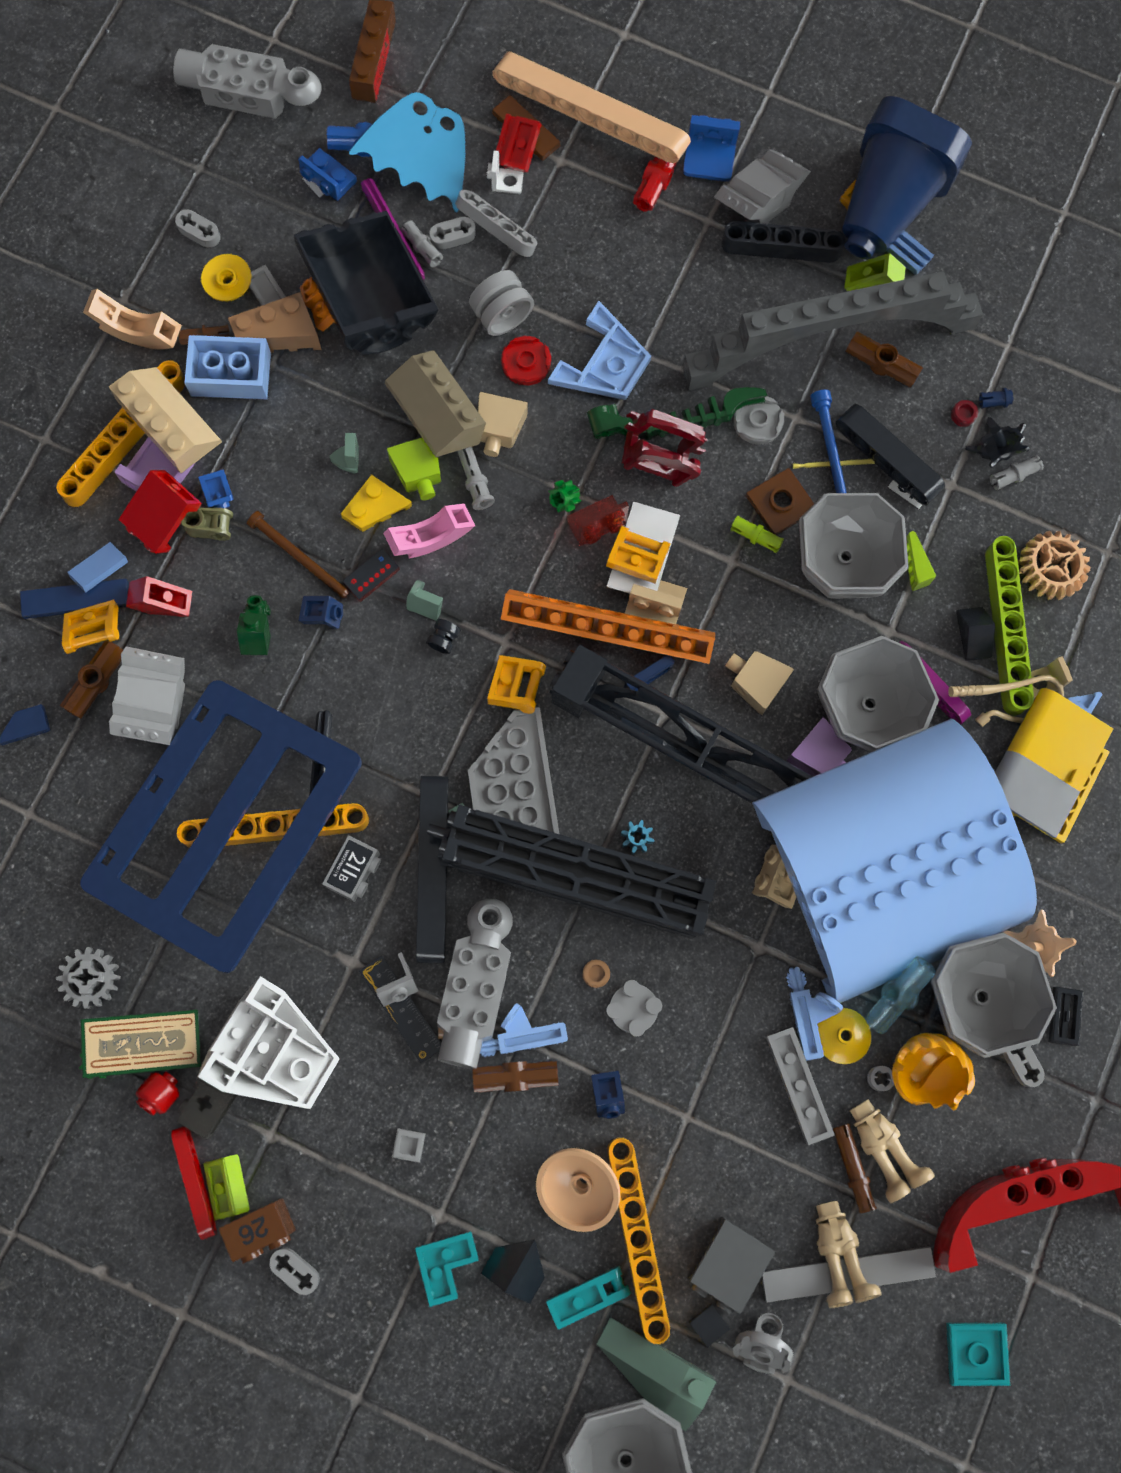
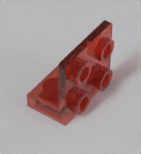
[566,495,629,546]

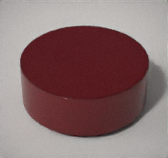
[951,400,978,427]

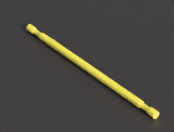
[793,459,875,469]

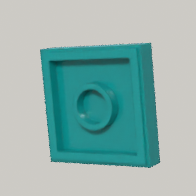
[946,1323,1010,1386]

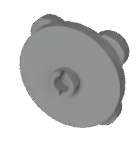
[606,980,662,1037]

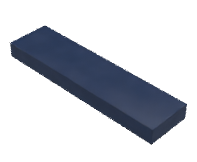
[20,579,129,619]

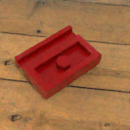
[492,113,541,173]

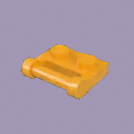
[606,526,671,584]
[62,600,119,654]
[487,655,546,714]

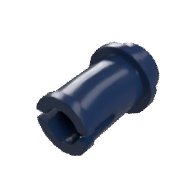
[979,388,1013,409]

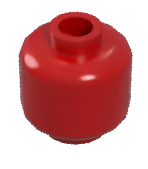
[136,1072,179,1116]

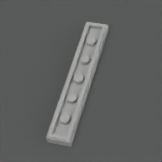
[761,1246,936,1302]

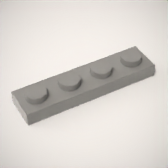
[766,1027,834,1145]

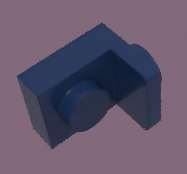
[298,596,343,629]
[591,1071,625,1119]

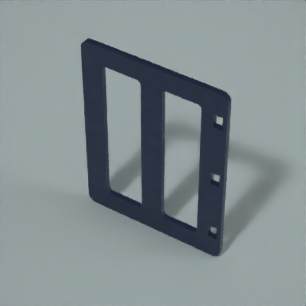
[80,680,362,973]

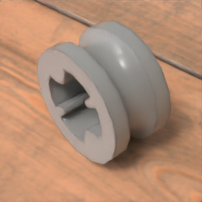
[867,1066,894,1091]

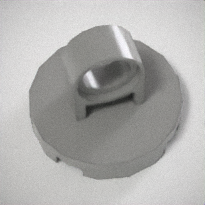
[733,1313,793,1374]

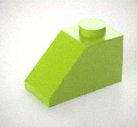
[845,253,906,291]

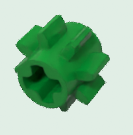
[548,480,581,513]

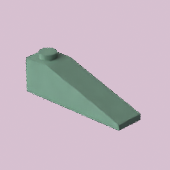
[596,1317,716,1431]

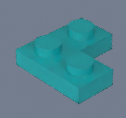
[415,1231,479,1307]

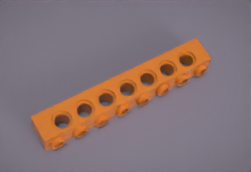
[501,589,715,664]

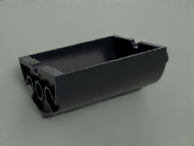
[294,211,438,354]

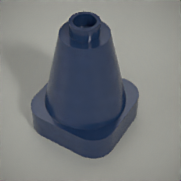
[842,96,972,260]

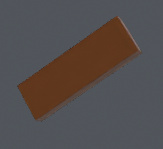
[492,95,560,161]

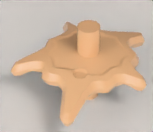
[1002,909,1076,977]

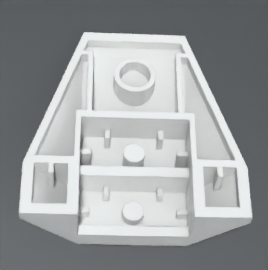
[197,976,339,1109]

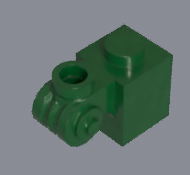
[237,595,271,655]

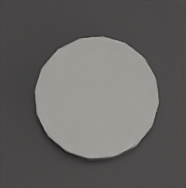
[733,396,784,444]

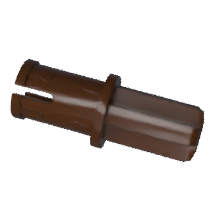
[178,325,230,345]

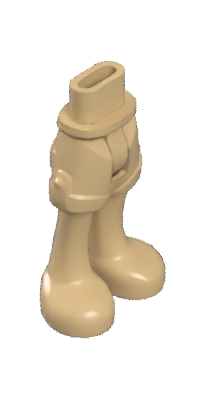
[850,1099,935,1203]
[816,1201,882,1308]

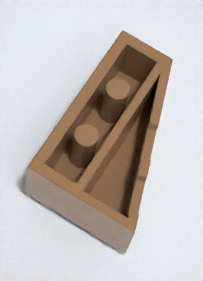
[228,292,321,352]

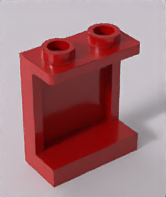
[118,470,202,553]

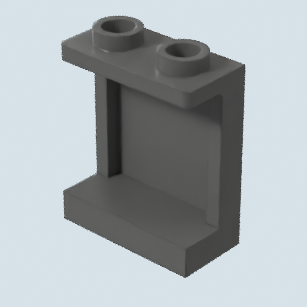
[688,1217,776,1314]

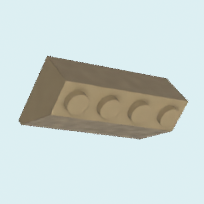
[385,350,486,457]

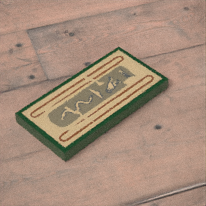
[80,1010,201,1078]

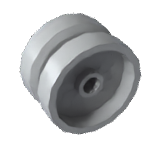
[469,270,534,336]

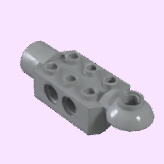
[173,44,321,119]
[437,898,513,1069]

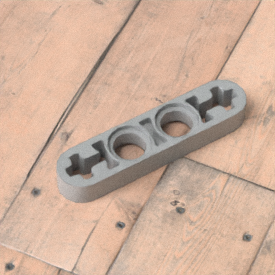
[455,190,537,257]

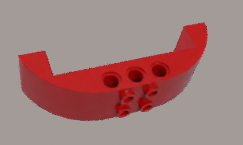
[933,1158,1121,1273]

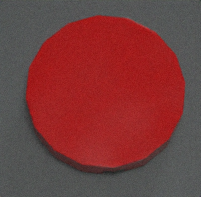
[501,336,551,386]

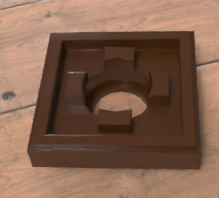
[746,468,814,535]

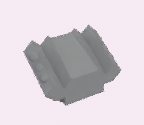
[714,149,811,224]
[109,646,185,745]

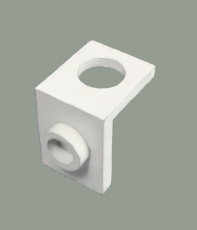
[487,151,523,194]

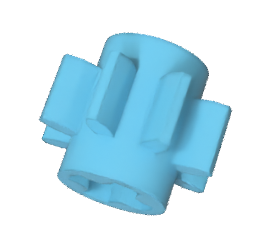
[621,820,654,855]

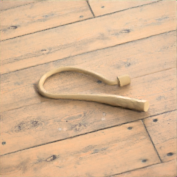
[948,675,1064,727]

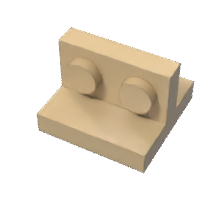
[625,580,687,624]

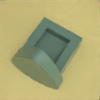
[330,433,359,473]
[406,580,443,621]

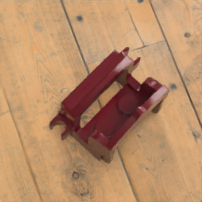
[622,409,707,487]

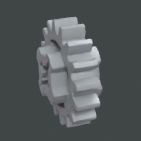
[56,947,121,1009]

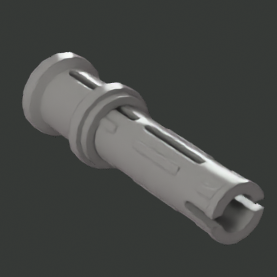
[458,447,495,510]

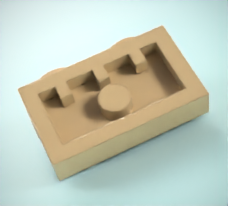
[753,845,796,909]

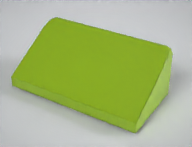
[203,1154,249,1220]

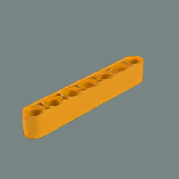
[57,360,185,507]
[177,803,369,848]
[607,1137,670,1344]

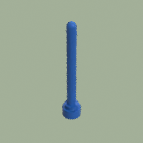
[810,390,847,493]

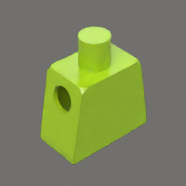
[387,438,441,500]

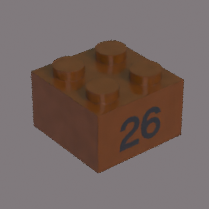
[219,1198,296,1264]

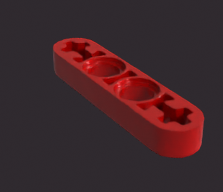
[171,1125,217,1240]

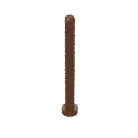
[247,511,349,598]

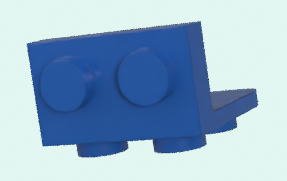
[683,115,740,182]

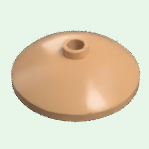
[536,1148,620,1232]

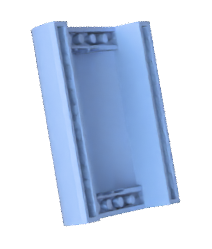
[752,719,1037,1003]

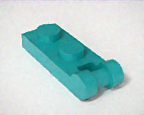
[546,1266,631,1330]

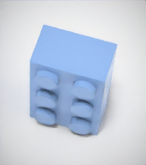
[184,335,271,399]

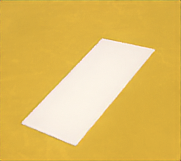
[607,502,680,593]

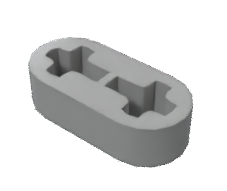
[175,209,220,248]
[429,217,476,250]
[1003,1046,1045,1087]
[270,1248,320,1295]

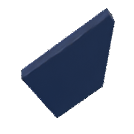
[0,704,50,746]

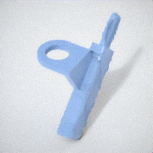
[786,967,843,1061]
[480,1003,568,1057]

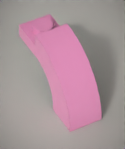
[383,504,475,558]

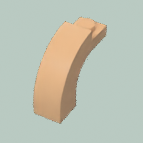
[83,289,182,349]

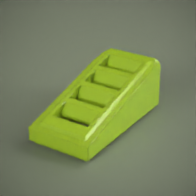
[906,531,936,591]

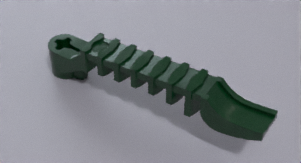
[587,387,767,440]

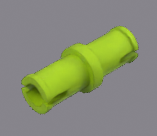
[730,516,784,553]

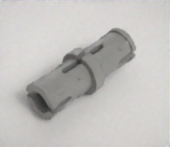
[401,221,443,267]
[990,455,1044,490]

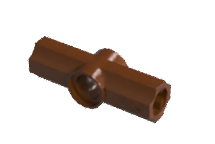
[845,331,923,388]
[60,640,123,719]
[473,1061,559,1093]

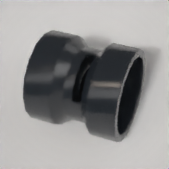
[426,619,461,654]

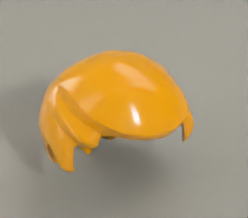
[892,1033,975,1110]

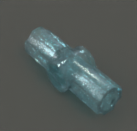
[865,956,936,1034]

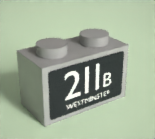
[322,835,381,902]

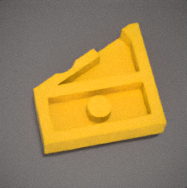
[341,475,412,532]

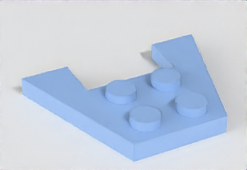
[548,301,651,400]

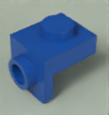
[198,469,234,508]

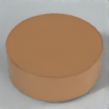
[582,960,610,988]

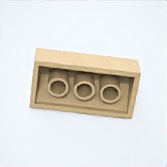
[109,367,222,473]

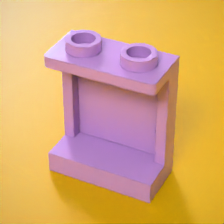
[115,437,195,491]

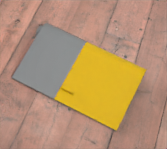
[995,688,1113,838]

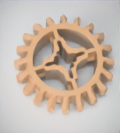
[1018,531,1091,600]

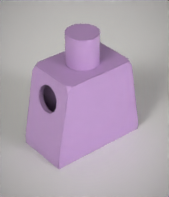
[787,718,852,777]

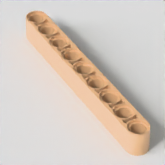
[493,52,691,163]

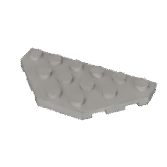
[468,707,559,834]

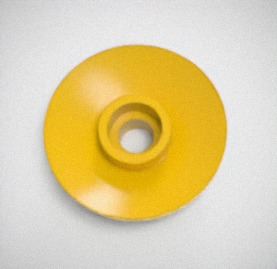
[201,254,252,301]
[817,1008,871,1064]

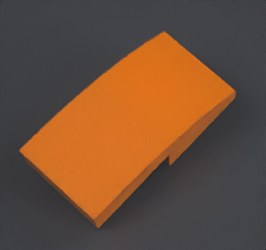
[300,277,334,331]

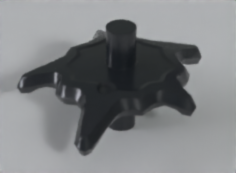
[965,417,1029,468]

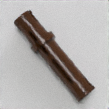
[832,1124,877,1214]

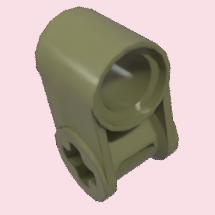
[181,507,233,541]

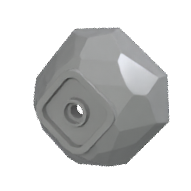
[799,493,908,599]
[818,636,939,752]
[931,932,1057,1058]
[562,1399,692,1473]

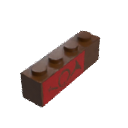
[349,0,396,103]

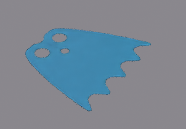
[349,92,465,212]

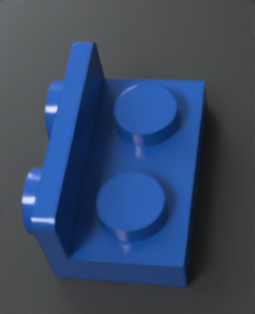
[298,148,357,201]

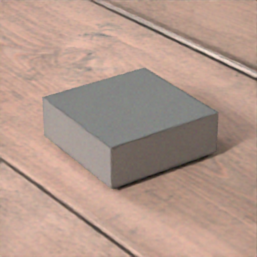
[392,1128,426,1163]

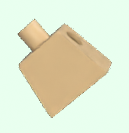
[478,392,528,457]
[726,651,794,715]

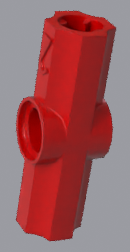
[633,156,677,212]

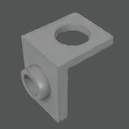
[376,952,418,1006]

